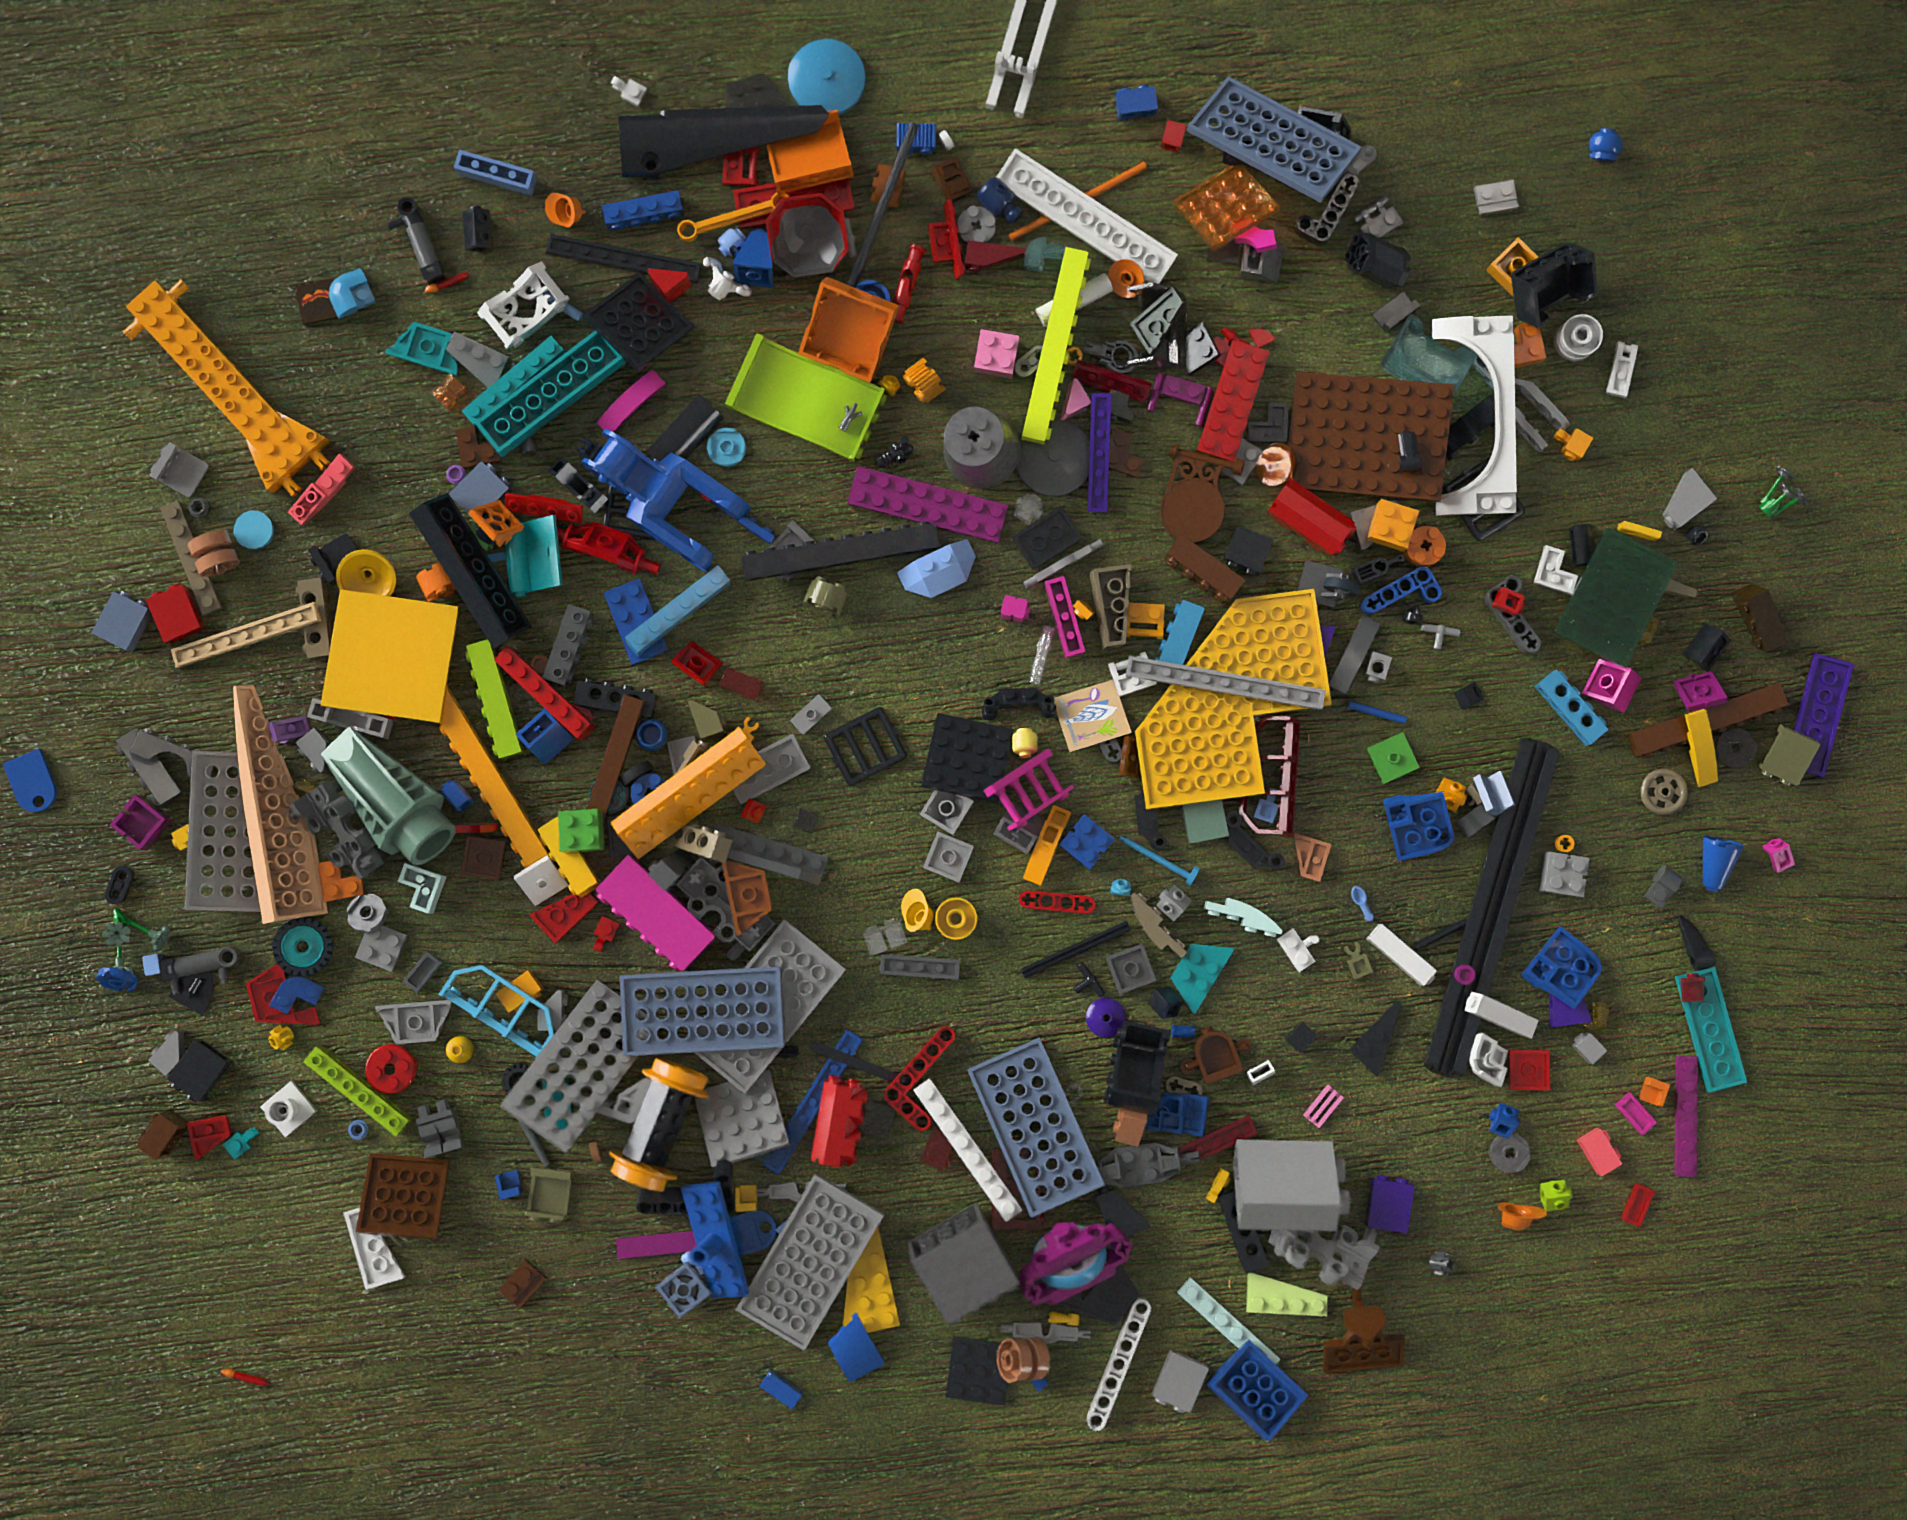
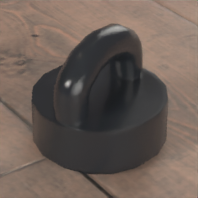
[1686,525,1709,546]
[1403,606,1423,625]

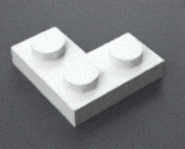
[1533,545,1578,595]

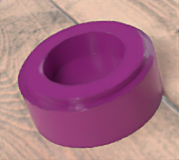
[1454,965,1475,985]

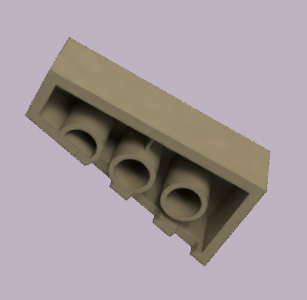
[1089,564,1132,650]

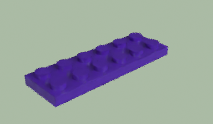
[1794,653,1854,778]

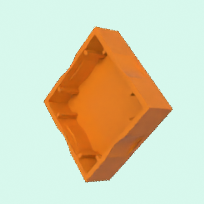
[798,277,899,383]

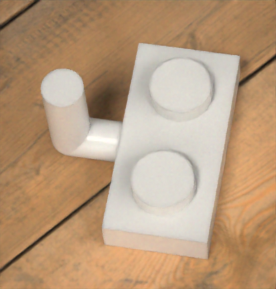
[1276,928,1319,972]

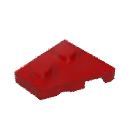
[187,1114,232,1160]

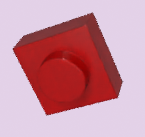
[741,798,767,824]

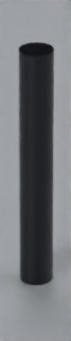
[1412,918,1467,951]

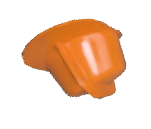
[545,193,586,227]
[1498,1202,1547,1230]

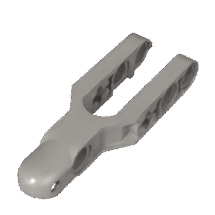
[1473,354,1570,452]

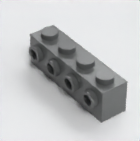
[543,604,595,687]
[115,727,182,808]

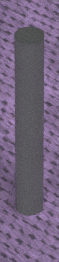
[517,1119,551,1167]

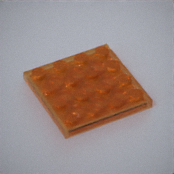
[1173,165,1280,251]

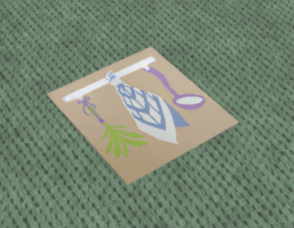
[1054,680,1132,752]

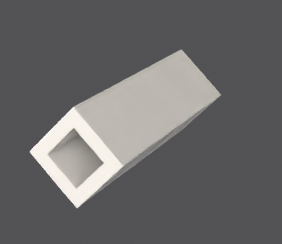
[1366,924,1436,986]
[1465,992,1539,1039]

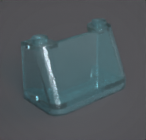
[1381,314,1477,393]

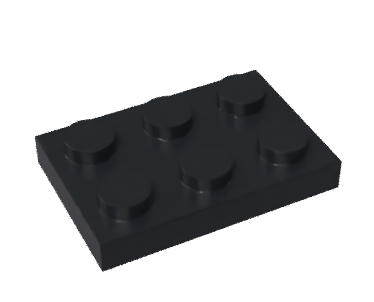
[1011,506,1082,571]

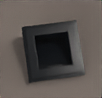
[1454,682,1484,709]

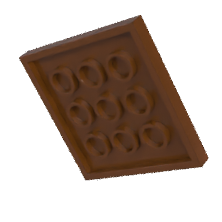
[356,1153,450,1240]

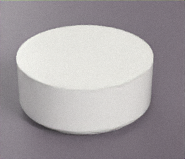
[938,130,954,151]

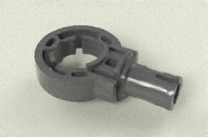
[1082,340,1138,374]

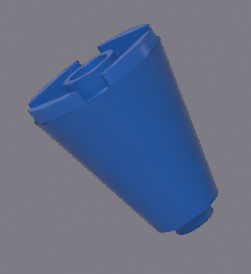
[1703,836,1743,892]

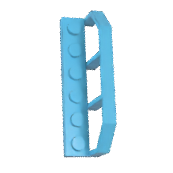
[439,965,555,1058]

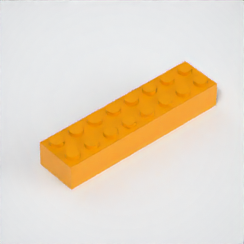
[610,728,767,860]

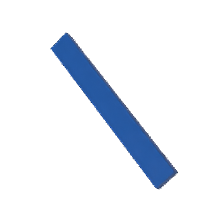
[762,1029,863,1175]

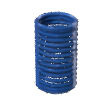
[1171,1025,1195,1038]

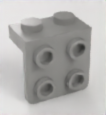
[149,442,209,497]

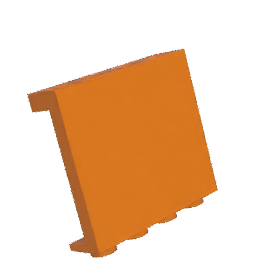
[766,110,854,194]

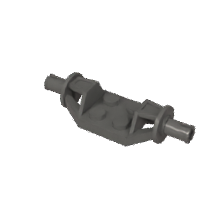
[1079,1141,1200,1188]

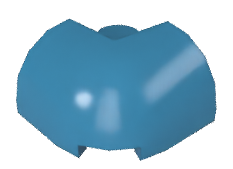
[329,268,375,319]

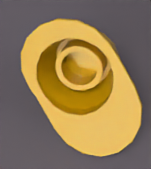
[901,889,934,932]

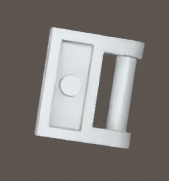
[1108,652,1157,697]

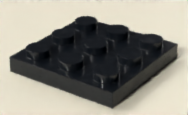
[945,1336,1008,1405]

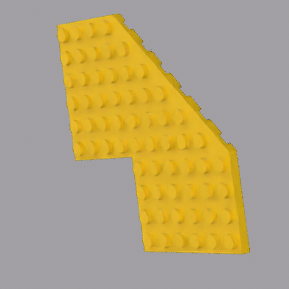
[1135,589,1332,810]

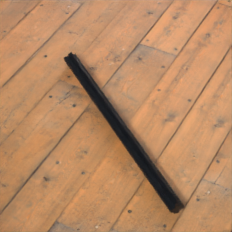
[846,122,920,288]

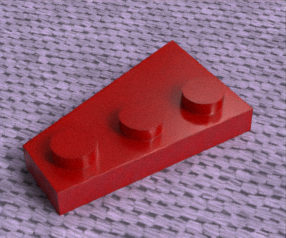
[529,893,600,944]

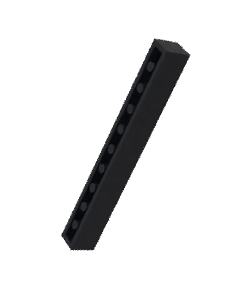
[741,521,939,582]

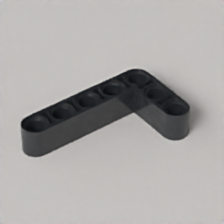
[636,1159,735,1214]

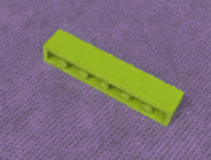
[465,639,525,760]

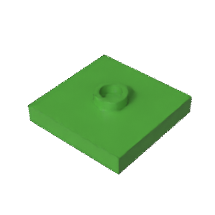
[1366,732,1420,784]

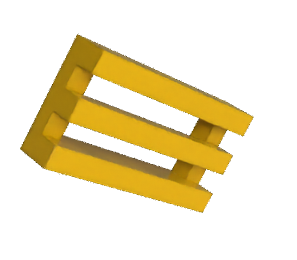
[1617,521,1662,542]

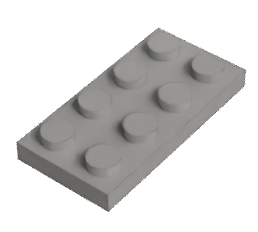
[733,734,811,805]

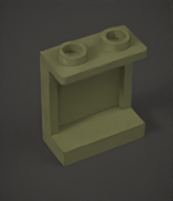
[1758,724,1821,786]
[525,1165,574,1223]

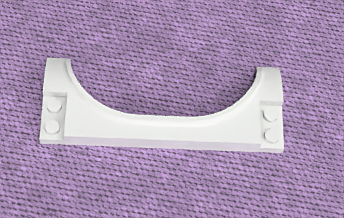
[1432,316,1517,516]

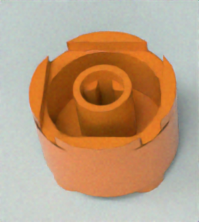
[1403,526,1446,568]
[416,562,456,603]

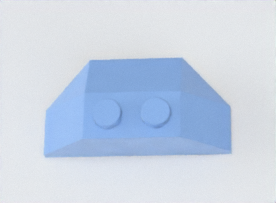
[897,539,976,598]

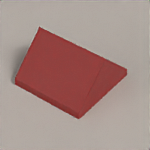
[648,268,691,303]
[671,640,723,688]

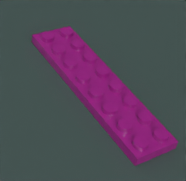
[847,466,1008,543]

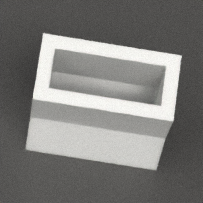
[1246,1060,1275,1085]

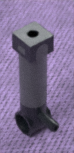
[387,197,446,286]

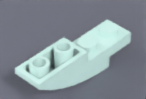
[1204,898,1282,937]

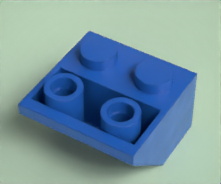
[516,708,574,765]

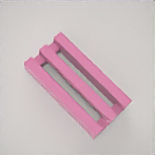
[1303,1084,1344,1128]

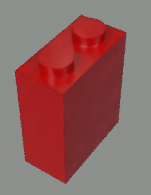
[146,583,206,645]

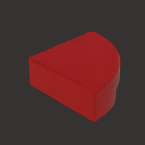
[1249,329,1275,348]

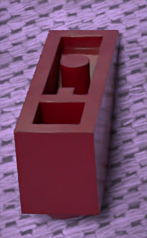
[965,240,1026,272]

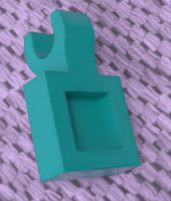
[222,1127,259,1160]

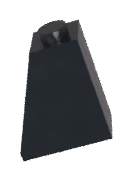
[1095,1186,1150,1237]

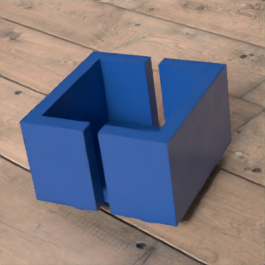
[1058,814,1115,870]

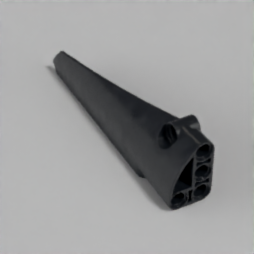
[618,105,830,180]

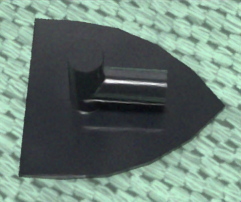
[169,971,214,1016]

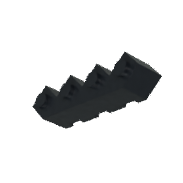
[1446,394,1495,461]

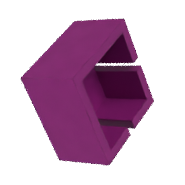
[110,794,172,851]

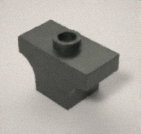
[1110,389,1134,424]

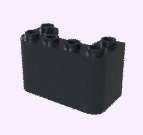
[1511,243,1598,328]
[1104,1020,1171,1115]

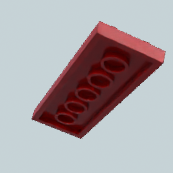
[733,178,854,230]
[1196,340,1270,462]

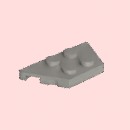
[375,1000,453,1044]

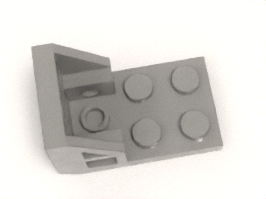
[573,1077,652,1123]

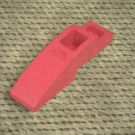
[288,454,356,525]

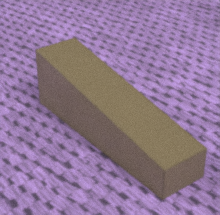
[1644,571,1697,599]

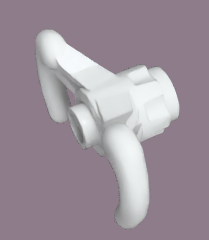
[703,257,752,300]

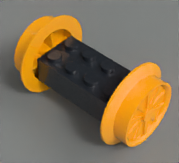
[609,1057,710,1192]

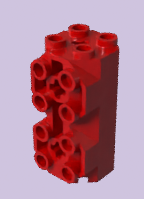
[1266,478,1357,557]
[811,1075,867,1167]

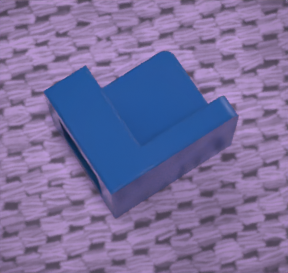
[495,1170,523,1200]

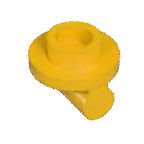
[878,375,900,397]

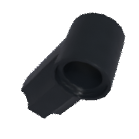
[1398,431,1422,473]

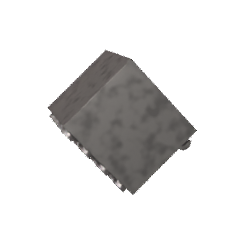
[908,1202,1019,1324]

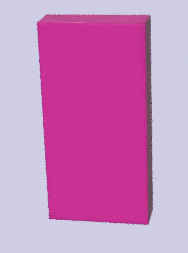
[1615,1092,1657,1136]

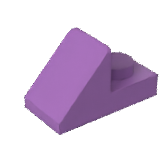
[268,716,310,743]

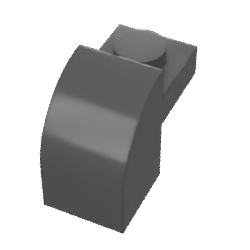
[1644,865,1682,909]

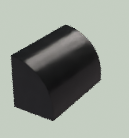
[1569,524,1597,567]

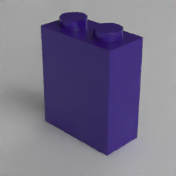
[1365,1175,1414,1233]

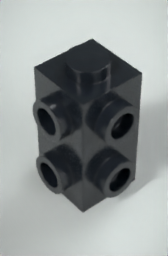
[462,206,493,253]

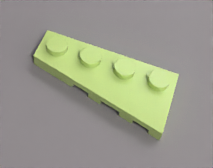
[1246,1272,1328,1316]

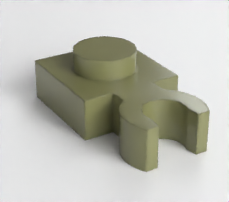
[1344,942,1373,979]

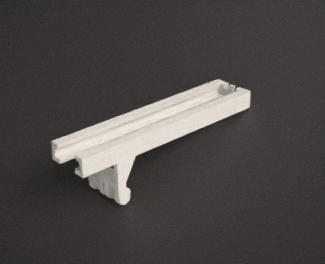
[986,0,1057,119]

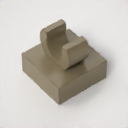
[1465,782,1482,806]

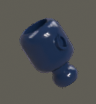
[977,177,1023,223]

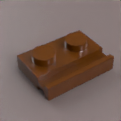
[498,1259,547,1309]

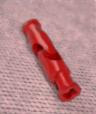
[892,244,926,324]

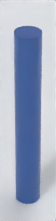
[1347,701,1407,724]

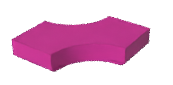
[1232,220,1277,253]

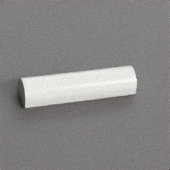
[1035,273,1113,327]

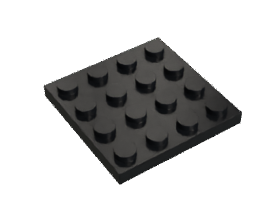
[583,272,694,372]
[921,713,1014,804]

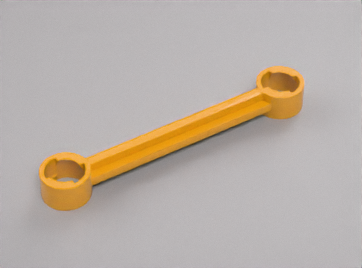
[677,193,789,242]

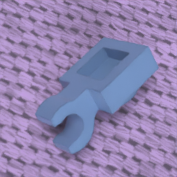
[1253,787,1278,824]

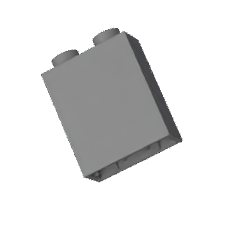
[1233,1140,1350,1231]

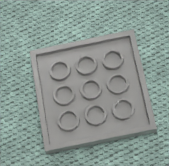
[694,1069,790,1169]

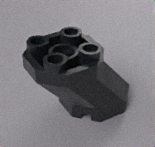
[1345,232,1410,290]

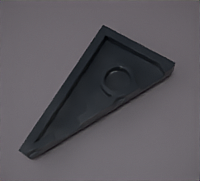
[1349,1000,1401,1077]

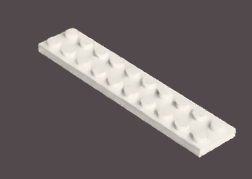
[997,148,1178,288]

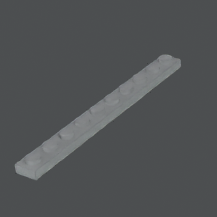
[1126,656,1325,710]

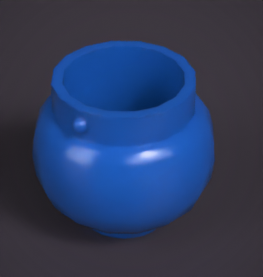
[1589,128,1623,162]
[635,718,668,752]

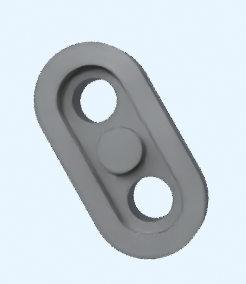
[1015,345,1043,378]

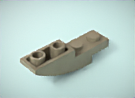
[1130,892,1187,958]

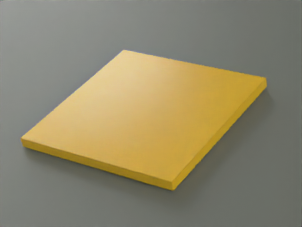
[321,589,459,723]

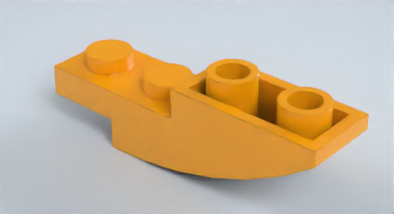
[1023,805,1072,886]

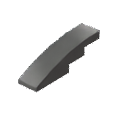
[1329,615,1380,695]

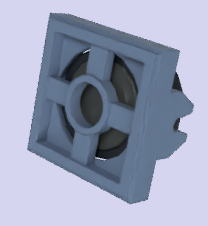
[656,1261,712,1319]

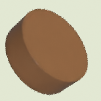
[589,1141,601,1162]

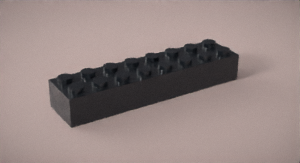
[409,493,532,649]

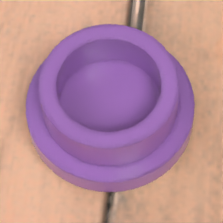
[446,465,466,485]

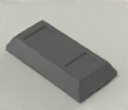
[402,950,443,994]

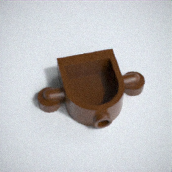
[1180,1026,1252,1084]

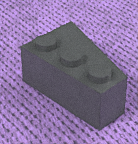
[647,849,697,892]

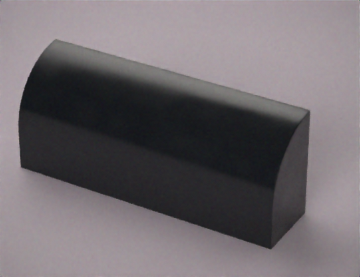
[646,394,724,461]

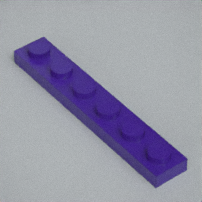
[1088,393,1112,512]

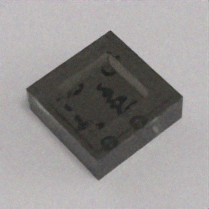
[793,808,819,834]

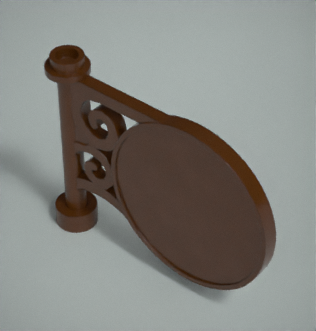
[1160,444,1245,543]

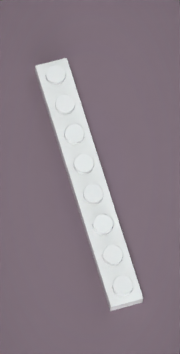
[913,1078,1022,1222]

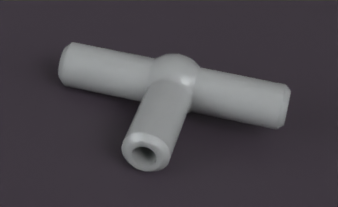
[845,218,856,258]
[1421,623,1460,650]

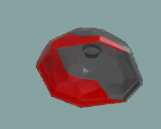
[766,193,849,277]

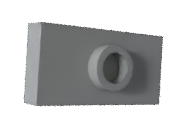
[790,694,832,735]

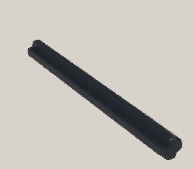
[1021,921,1131,978]

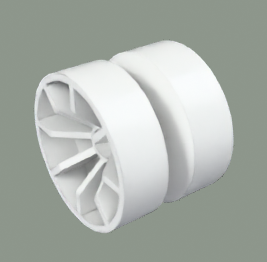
[1554,314,1603,362]

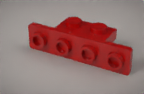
[928,199,965,280]
[505,493,583,523]

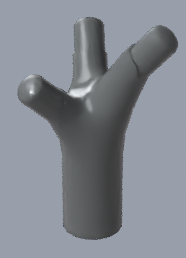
[839,403,862,431]

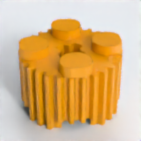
[902,358,946,403]

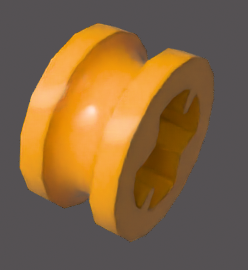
[1066,347,1083,366]
[1555,835,1574,853]

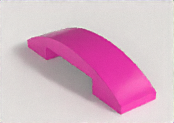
[596,370,666,433]

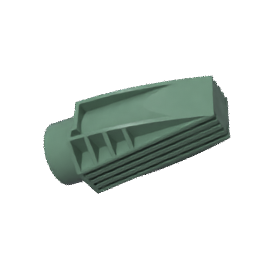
[321,727,456,865]

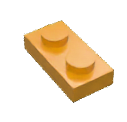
[1073,599,1096,619]

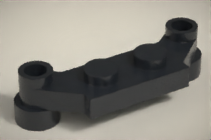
[982,688,1056,720]
[1134,788,1167,851]
[1226,812,1285,869]

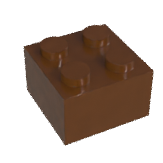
[136,1110,188,1160]

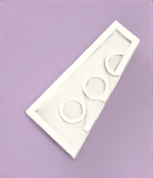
[344,1208,406,1290]

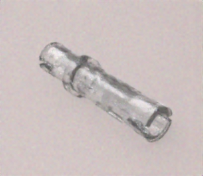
[1028,625,1055,685]

